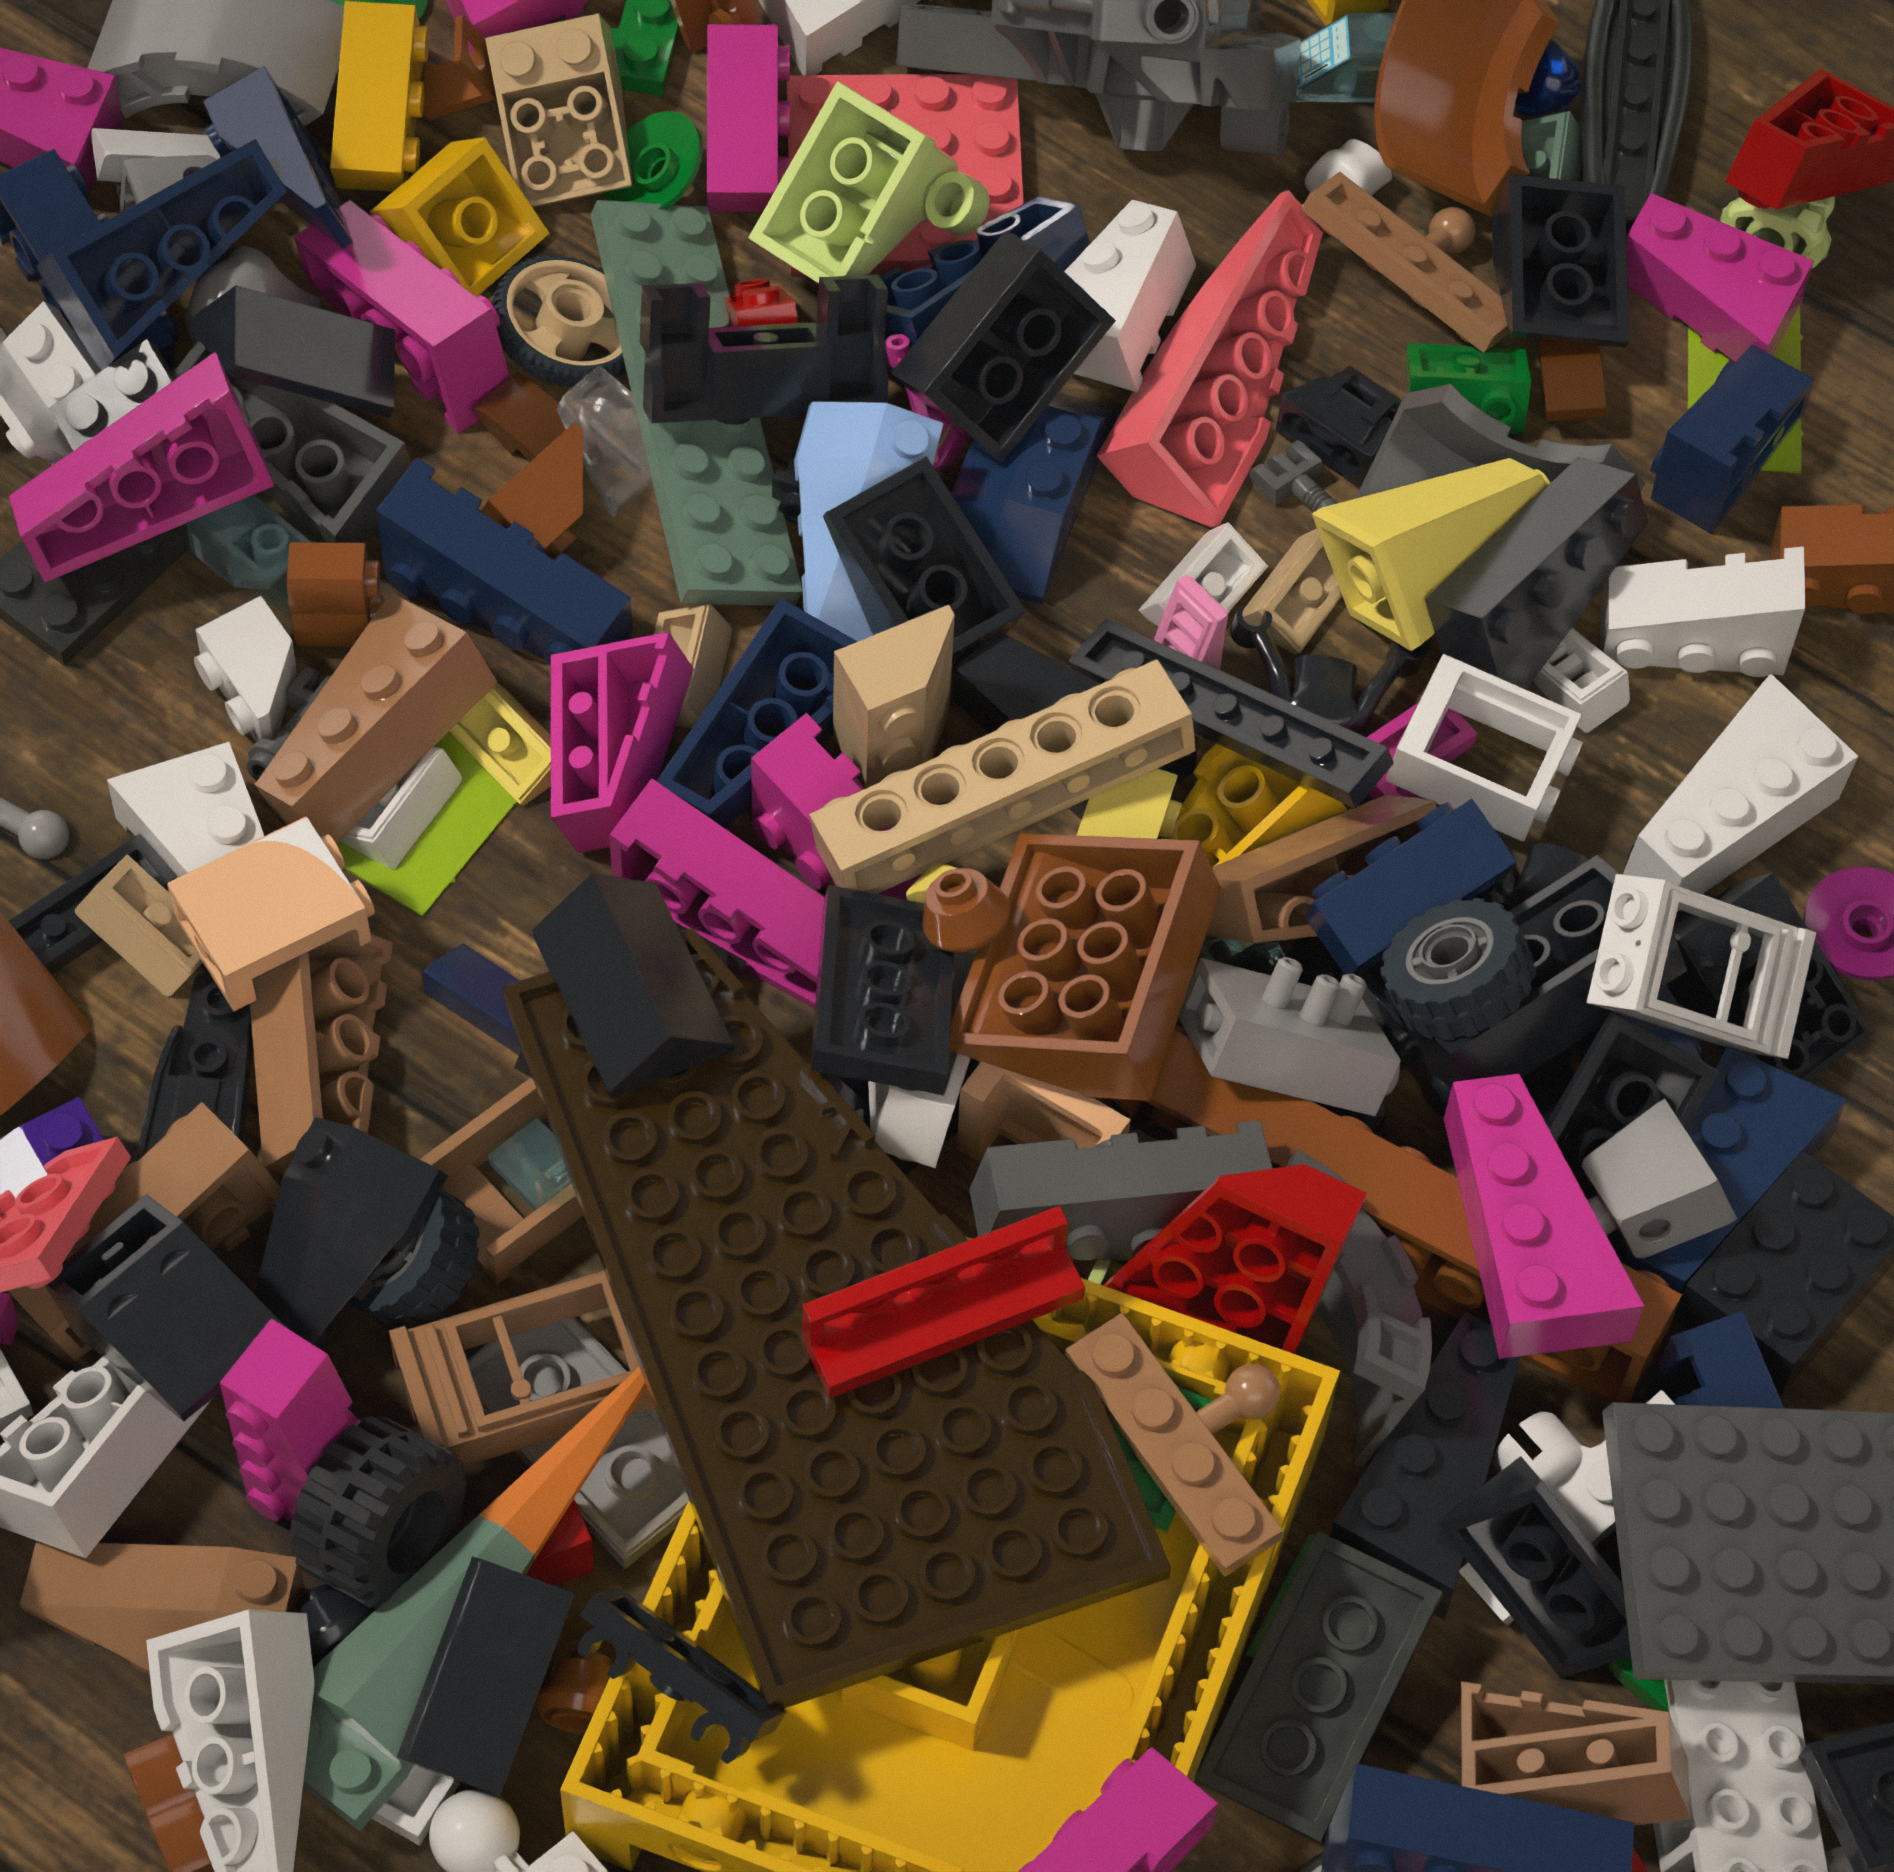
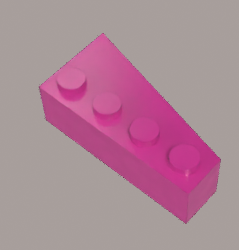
[0,48,123,200]
[9,352,274,583]
[751,713,946,900]

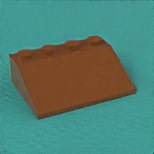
[949,833,1221,1101]

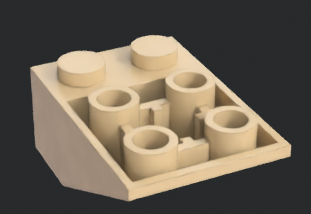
[485,13,633,208]

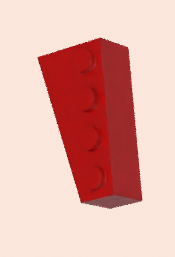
[1725,68,1894,210]

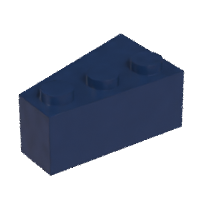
[1650,344,1814,534]
[1304,798,1517,975]

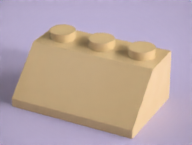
[833,605,955,789]

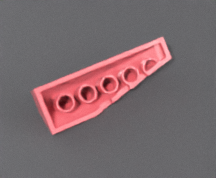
[1097,190,1323,527]

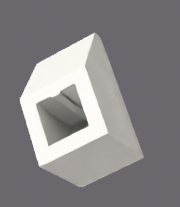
[194,596,297,741]

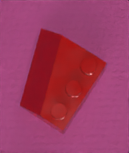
[1103,1164,1367,1355]

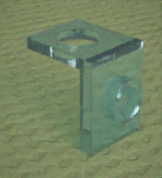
[488,1118,571,1211]

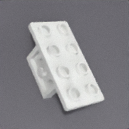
[0,301,100,465]
[1653,1680,1828,1872]

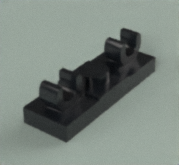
[578,1586,787,1764]

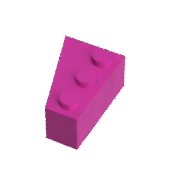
[551,632,694,853]

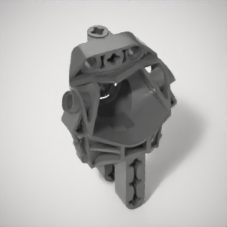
[896,0,1301,156]

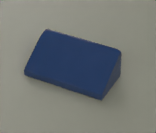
[422,943,522,1055]

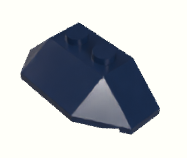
[951,393,1117,604]

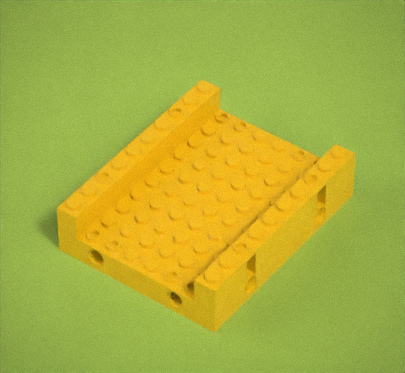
[560,1236,1340,1872]

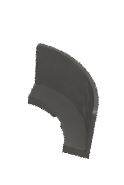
[1356,384,1645,498]
[1285,1149,1432,1468]

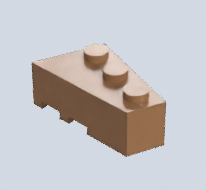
[1461,1681,1690,1826]

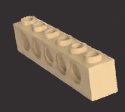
[809,659,1196,894]

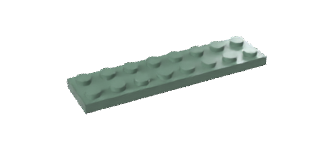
[590,200,803,606]

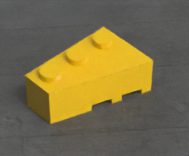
[330,1,429,192]

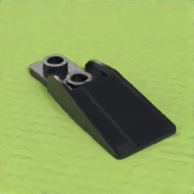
[134,973,252,1162]

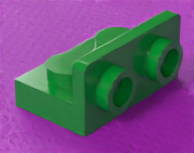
[1405,343,1531,435]

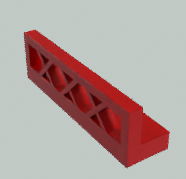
[802,1206,1085,1399]

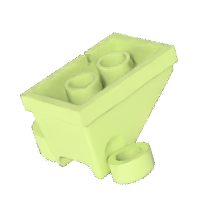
[748,81,990,283]

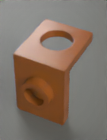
[423,14,496,121]

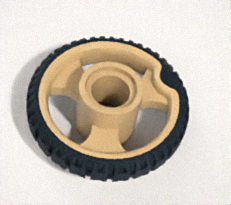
[491,255,627,389]

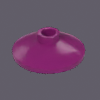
[1803,866,1894,981]

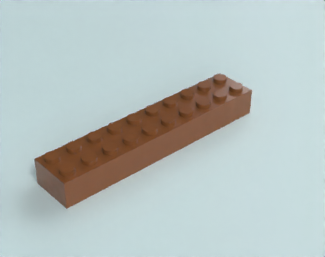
[1093,1026,1682,1405]

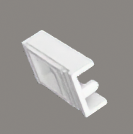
[1587,874,1816,1059]

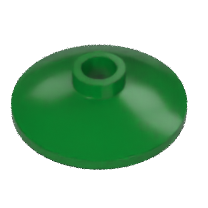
[605,111,703,210]

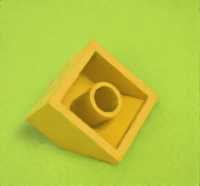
[370,137,550,297]

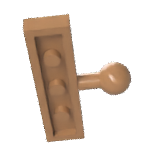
[1301,172,1509,353]
[1065,1313,1283,1577]

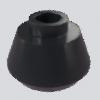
[295,1584,376,1667]

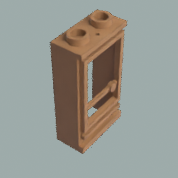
[420,1078,584,1285]
[389,1271,655,1466]

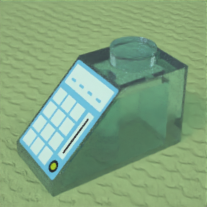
[1289,13,1397,102]

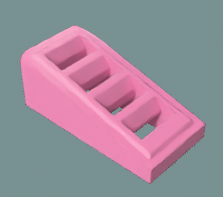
[1154,574,1228,670]

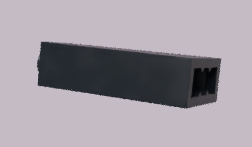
[952,631,1199,820]

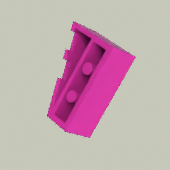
[707,24,790,212]
[1626,193,1814,362]

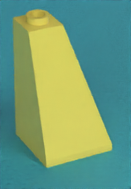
[1312,458,1550,651]

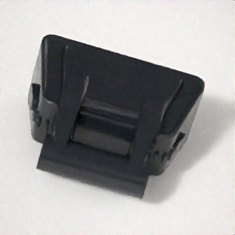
[1276,366,1402,488]

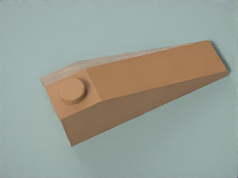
[20,1541,305,1676]

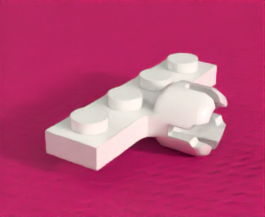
[1459,1390,1675,1626]

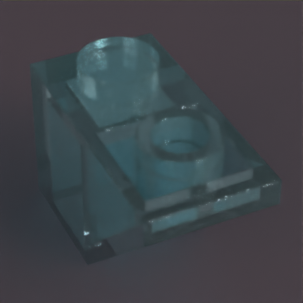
[186,495,312,590]

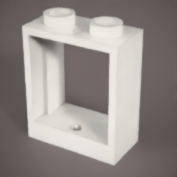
[1386,654,1583,842]

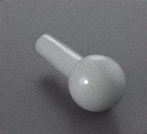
[0,797,69,859]

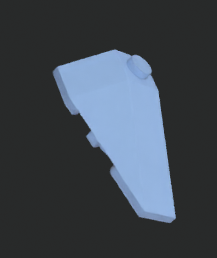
[794,402,943,641]

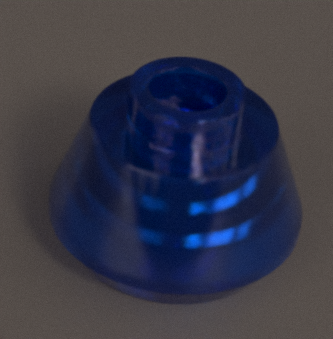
[1514,39,1580,116]

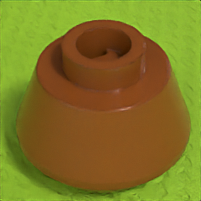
[922,868,1010,953]
[535,1651,612,1735]

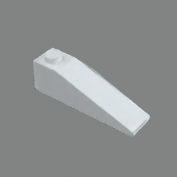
[146,1609,315,1872]

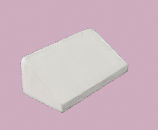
[91,128,221,182]
[1138,522,1268,627]
[340,747,462,869]

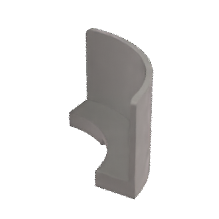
[88,0,344,126]

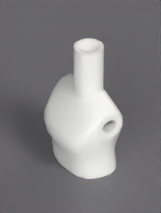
[1302,139,1392,207]

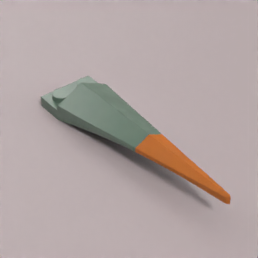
[303,1366,648,1831]

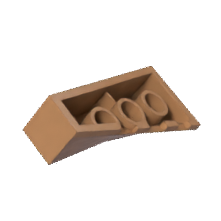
[1206,795,1436,943]
[250,931,393,1175]
[8,1102,281,1361]

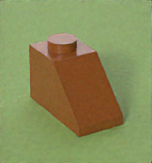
[482,422,583,560]

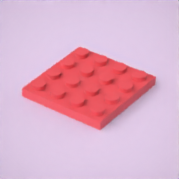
[786,74,1024,276]

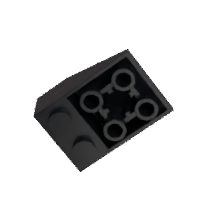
[1667,872,1873,1082]
[45,1194,286,1422]

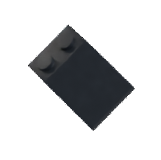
[1492,174,1629,348]
[823,456,1026,665]

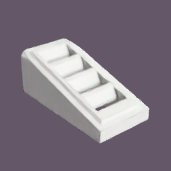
[1533,628,1630,733]

